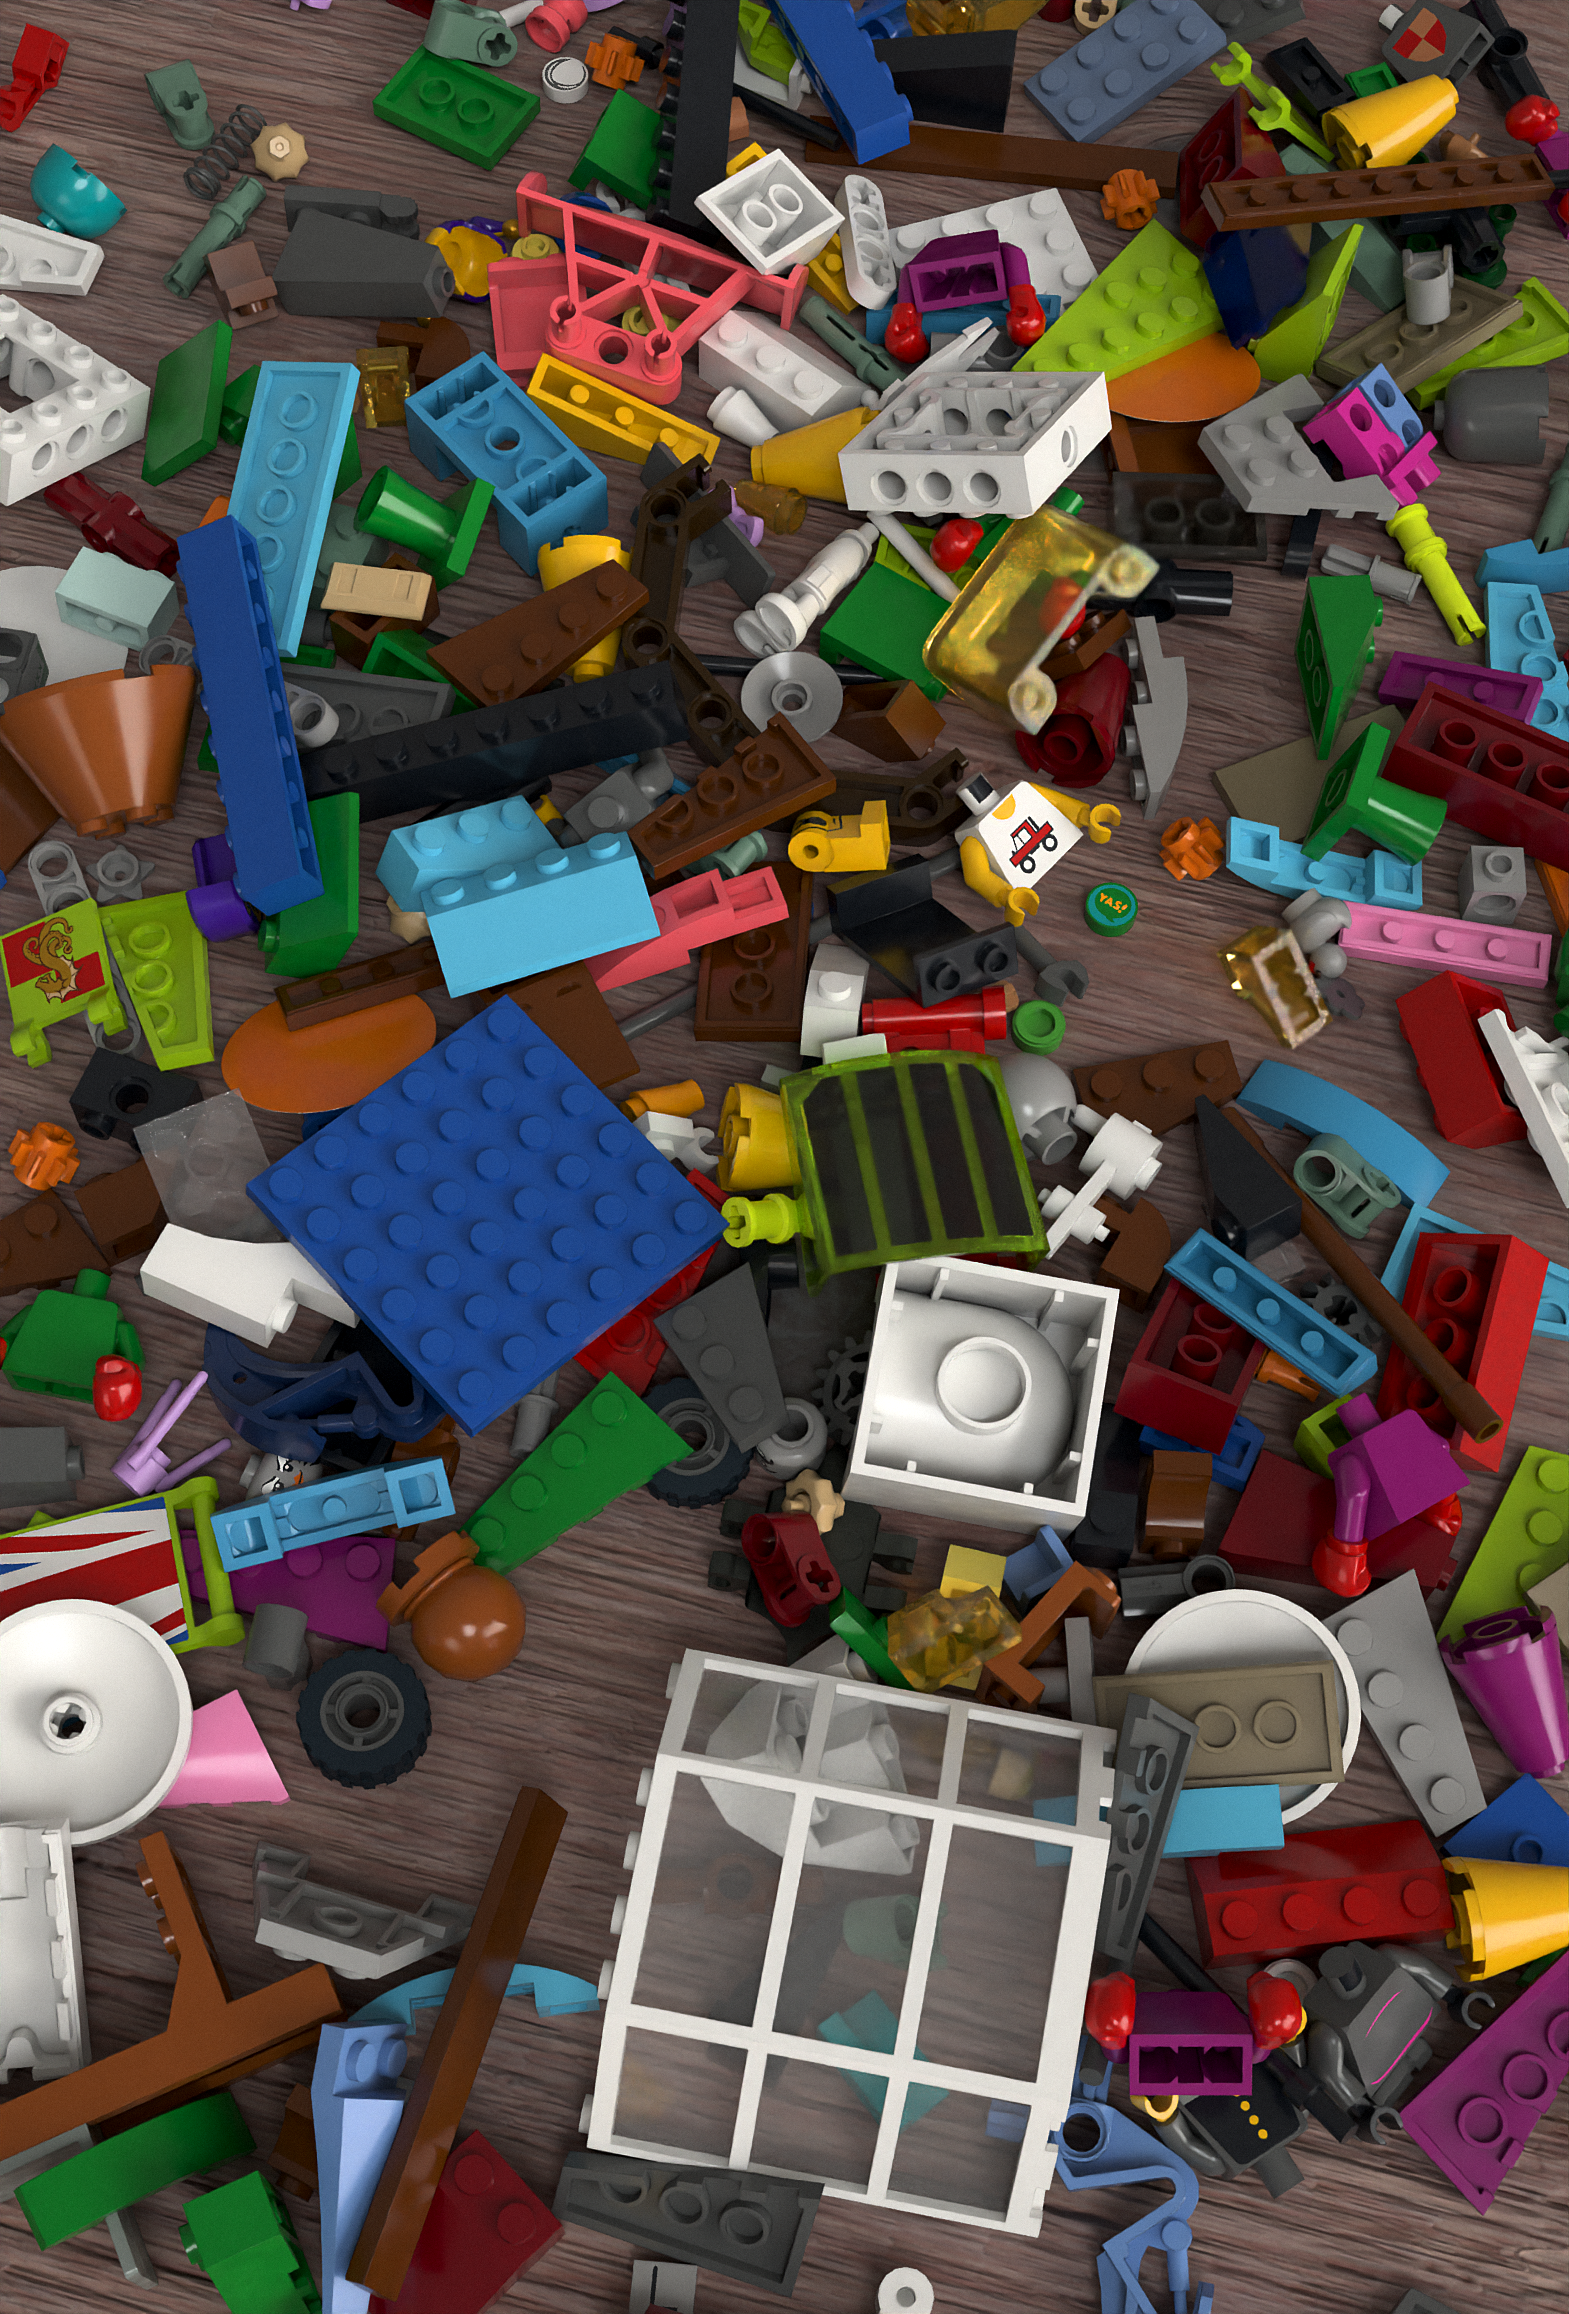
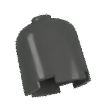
[1433,364,1549,464]

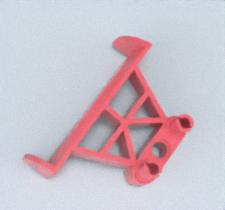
[516,170,809,405]

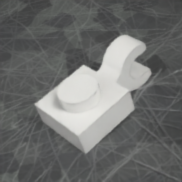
[632,1111,719,1174]

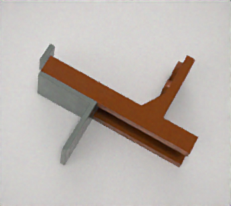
[0,1830,349,2290]

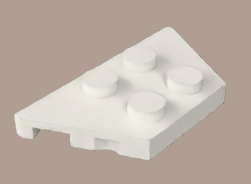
[1477,1009,1569,1208]

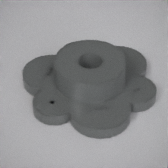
[1311,973,1365,1020]

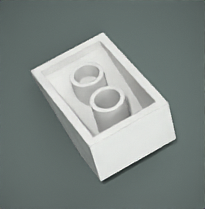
[694,148,845,275]

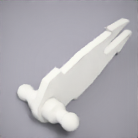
[860,317,1000,411]

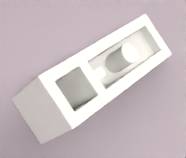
[800,943,869,1057]

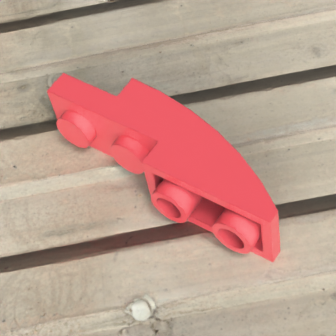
[582,866,789,993]

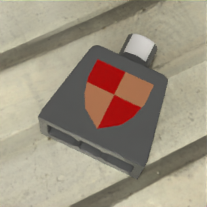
[1378,0,1495,90]

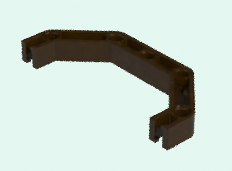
[622,453,973,847]

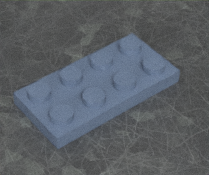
[1023,0,1227,143]

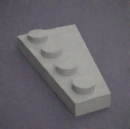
[1320,1568,1487,1838]

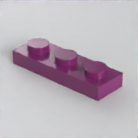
[1378,651,1544,725]

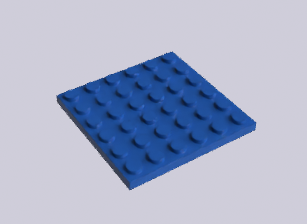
[246,994,730,1438]

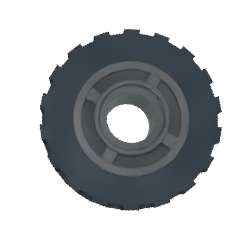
[641,1377,754,1510]
[296,1648,432,1790]

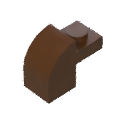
[203,240,279,330]
[376,316,471,392]
[1091,1194,1171,1315]

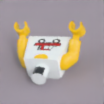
[955,772,1121,927]

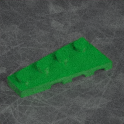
[457,1371,695,1576]

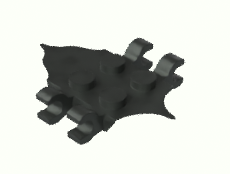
[707,1442,918,1666]

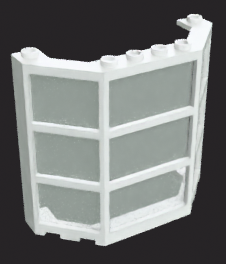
[579,1648,1117,2238]

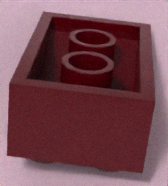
[1180,86,1286,262]
[1113,1277,1267,1456]
[368,2129,566,2314]

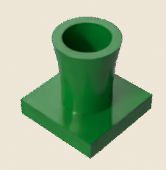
[353,465,496,592]
[1300,721,1447,866]

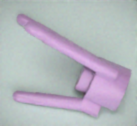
[109,1371,232,1498]

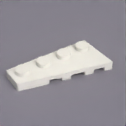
[0,214,105,296]

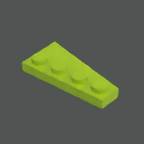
[1405,276,1569,410]
[98,890,214,1072]
[1435,1445,1569,1645]

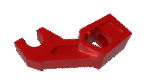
[0,23,69,133]

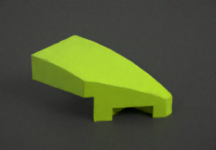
[738,0,797,86]

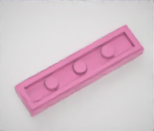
[1336,900,1552,989]

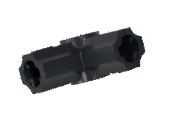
[1386,206,1506,273]

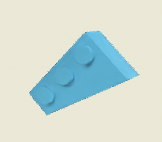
[375,795,562,912]

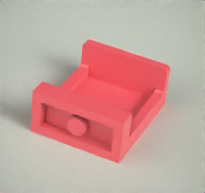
[487,253,587,391]

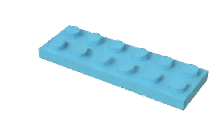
[226,361,361,658]

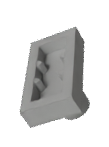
[1026,1617,1097,1749]

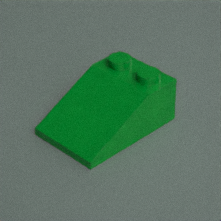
[1294,575,1383,760]

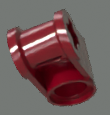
[741,1510,841,1628]

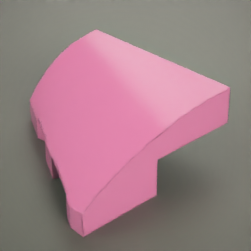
[158,1689,291,1809]

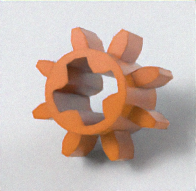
[584,33,645,91]
[1100,169,1161,230]
[1159,816,1226,881]
[8,1122,81,1191]

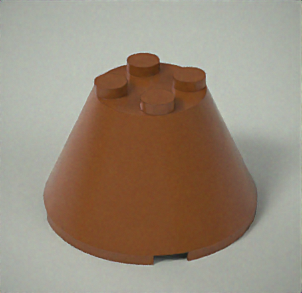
[0,664,198,841]

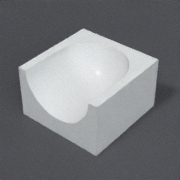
[840,1246,1120,1541]

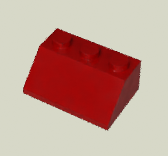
[1395,970,1528,1150]

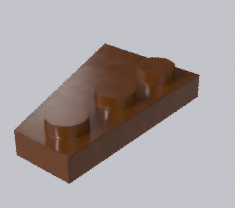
[1071,1040,1243,1145]

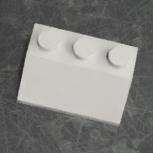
[699,310,871,434]

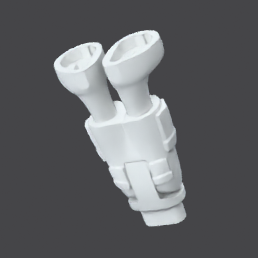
[733,522,879,659]

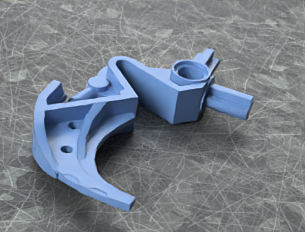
[985,2035,1214,2314]

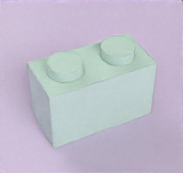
[55,546,180,652]

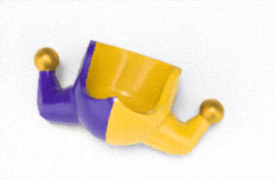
[417,216,520,328]

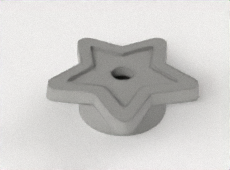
[86,845,155,905]

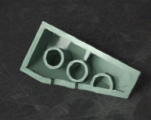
[1276,143,1406,315]

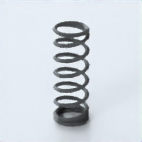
[183,104,267,200]

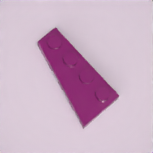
[179,1530,398,1654]
[1397,1946,1569,2216]

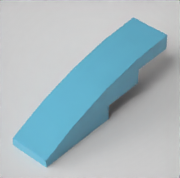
[1031,1784,1285,1867]

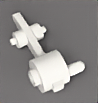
[1035,1104,1163,1260]

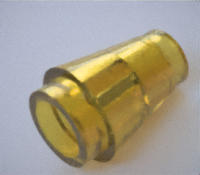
[734,478,808,535]

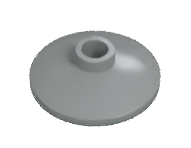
[741,651,843,743]

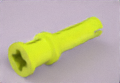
[1385,503,1487,646]
[721,1193,847,1248]

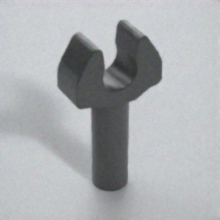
[1014,925,1089,1007]

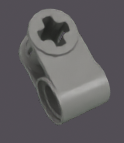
[1402,244,1454,325]

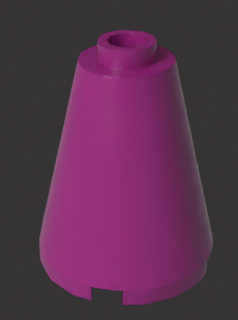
[1438,1605,1569,1779]

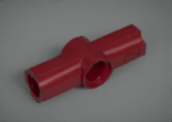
[43,471,180,578]

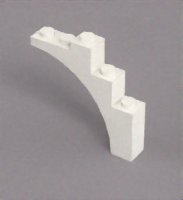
[140,1223,360,1348]

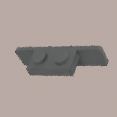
[630,442,776,610]

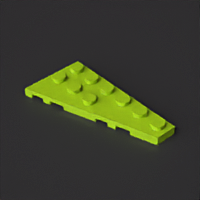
[1010,218,1248,383]

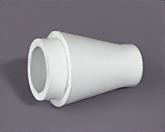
[707,386,781,448]

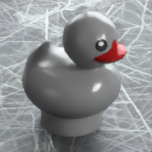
[1281,888,1352,978]

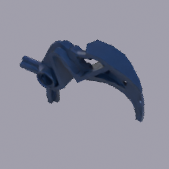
[201,1323,447,1463]

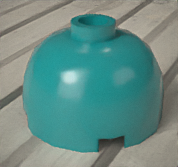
[30,143,127,240]

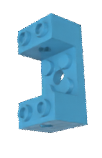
[404,351,609,577]

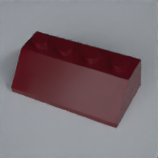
[1381,681,1569,873]

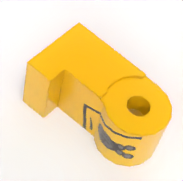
[788,800,891,872]

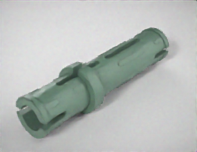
[163,175,267,299]
[799,295,908,393]
[1533,441,1569,554]

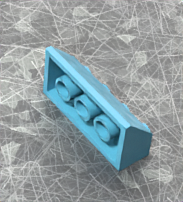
[420,831,661,999]

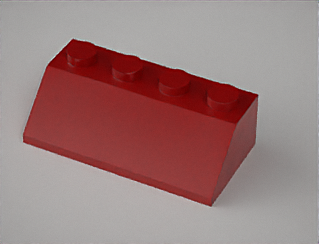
[1375,1232,1550,1473]
[1184,1819,1456,1970]

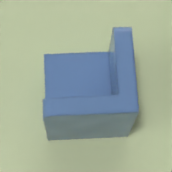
[1002,1525,1074,1619]

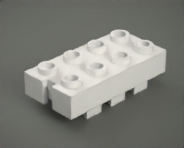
[0,1816,92,2084]

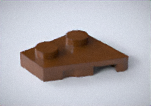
[1001,608,1132,695]
[0,1188,113,1297]

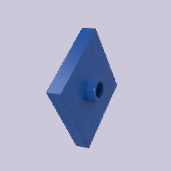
[1439,1773,1569,1867]

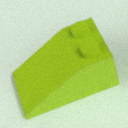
[1247,223,1364,384]

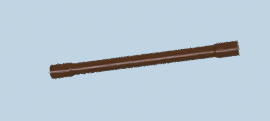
[1220,1107,1504,1444]

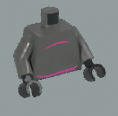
[1302,1941,1495,2145]

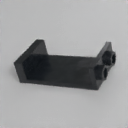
[826,853,1019,1009]

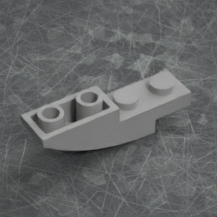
[1120,616,1188,820]

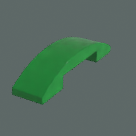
[13,2092,258,2251]

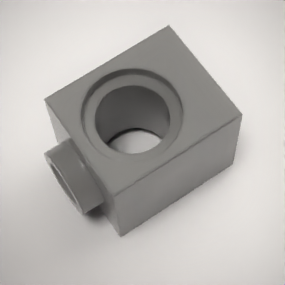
[1457,845,1527,924]

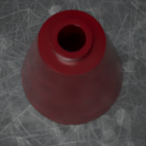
[1015,652,1132,789]

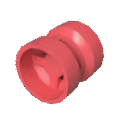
[525,0,588,53]

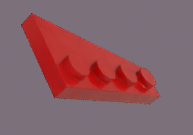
[572,1168,731,1399]

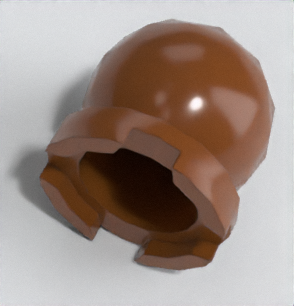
[375,1530,526,1683]

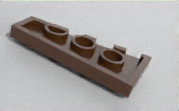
[426,559,649,709]
[627,711,836,881]

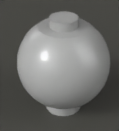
[974,1052,1077,1165]

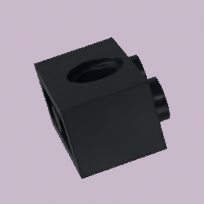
[69,1047,206,1155]

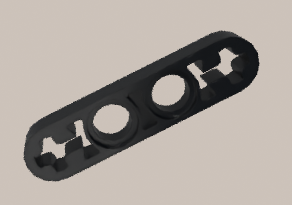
[1280,439,1335,581]

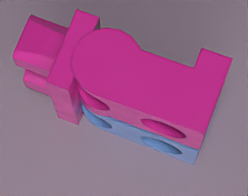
[1302,363,1441,512]

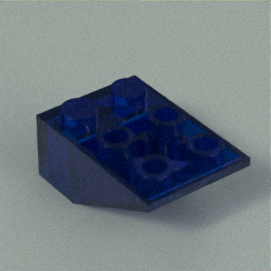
[1202,176,1313,350]

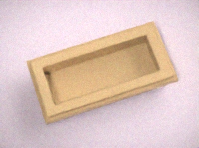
[320,562,432,621]

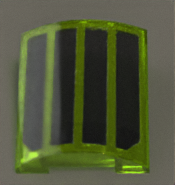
[778,1050,1051,1298]

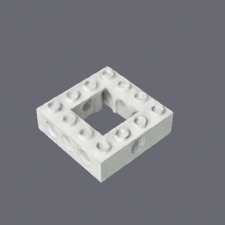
[0,294,151,506]
[838,372,1112,519]

